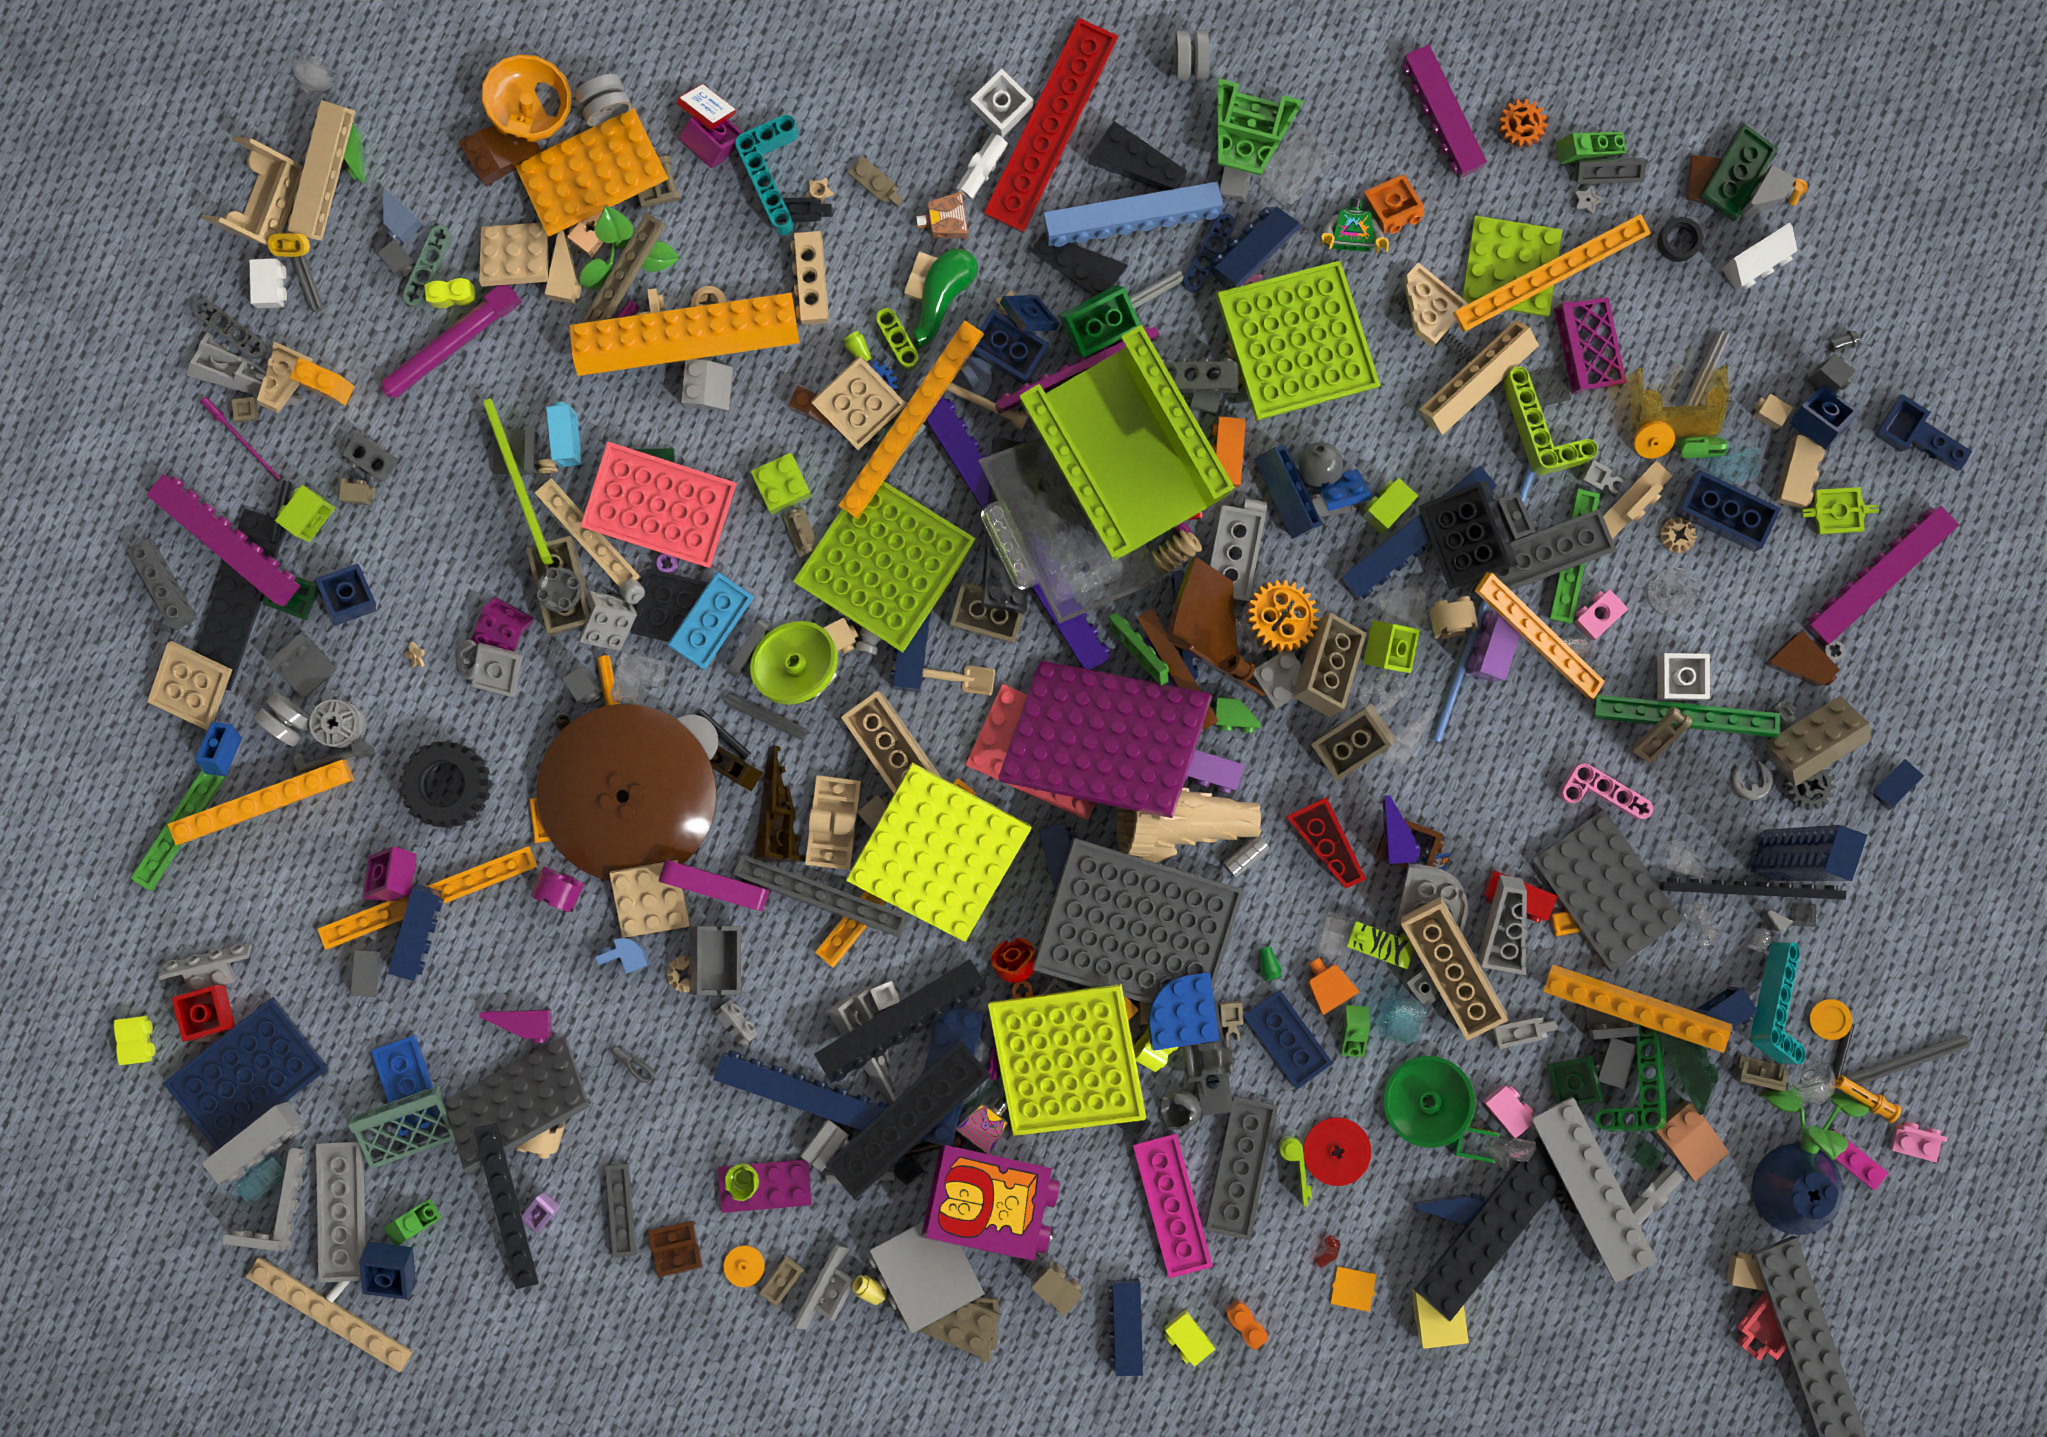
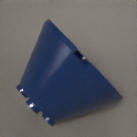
[1752,1143,1843,1235]

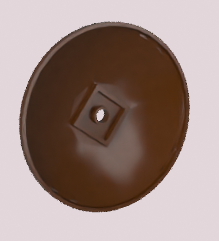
[537,704,717,881]

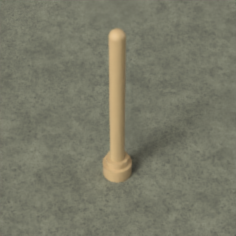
[946,383,1028,430]

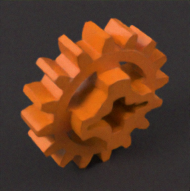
[1498,99,1548,149]

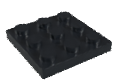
[631,568,709,642]

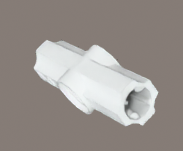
[956,133,1008,200]

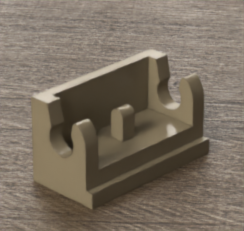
[1735,1055,1788,1091]

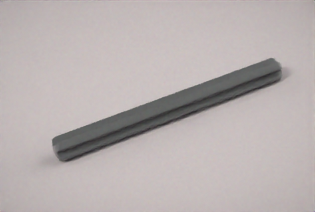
[1845,1035,1970,1085]

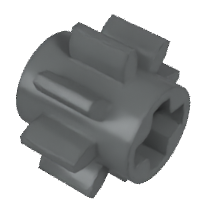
[1768,700,1797,728]

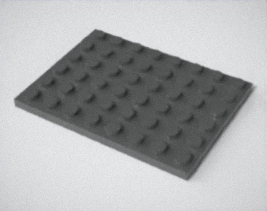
[1032,837,1244,1004]

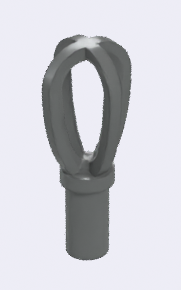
[612,1046,655,1083]

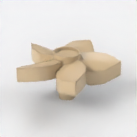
[404,642,425,668]

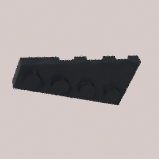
[1031,233,1128,296]

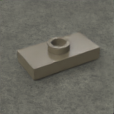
[758,1255,804,1307]

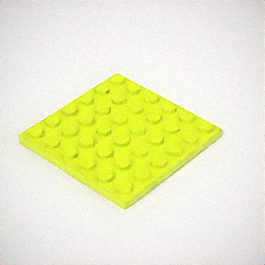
[846,763,1032,942]
[988,984,1146,1136]

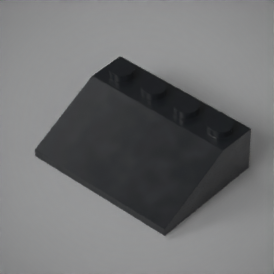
[1419,481,1518,590]

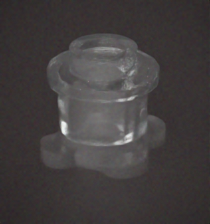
[1744,928,1774,955]

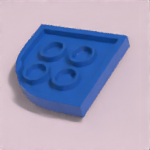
[1148,972,1219,1051]

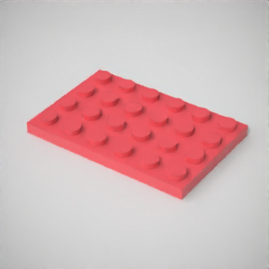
[580,442,737,568]
[966,684,1096,821]

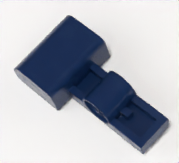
[1875,394,1973,471]

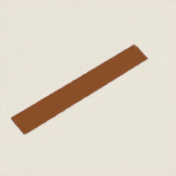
[1137,608,1218,730]

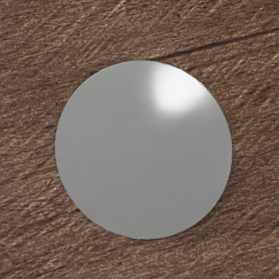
[677,715,718,760]

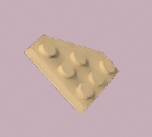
[1403,263,1468,348]

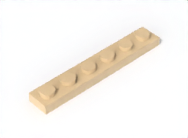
[535,478,641,587]

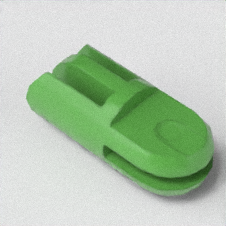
[1677,436,1728,458]

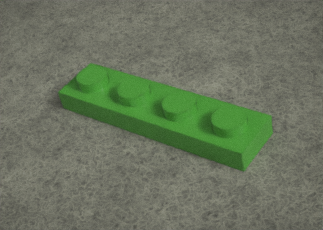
[1109,613,1169,686]

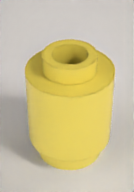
[852,1275,887,1305]

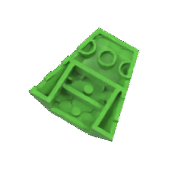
[1218,78,1303,176]

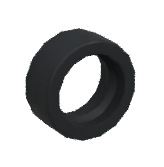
[1657,217,1703,262]

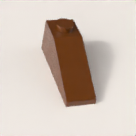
[788,385,841,433]

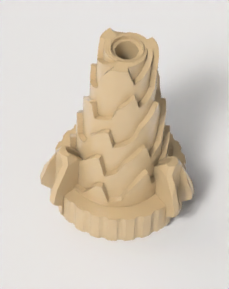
[1116,788,1261,863]

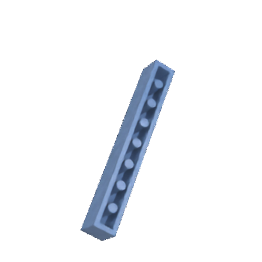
[1043,182,1223,247]

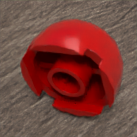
[991,938,1036,983]

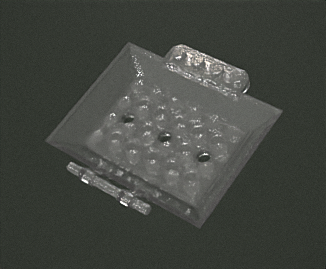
[978,437,1163,624]

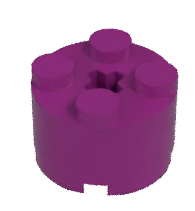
[530,866,584,912]

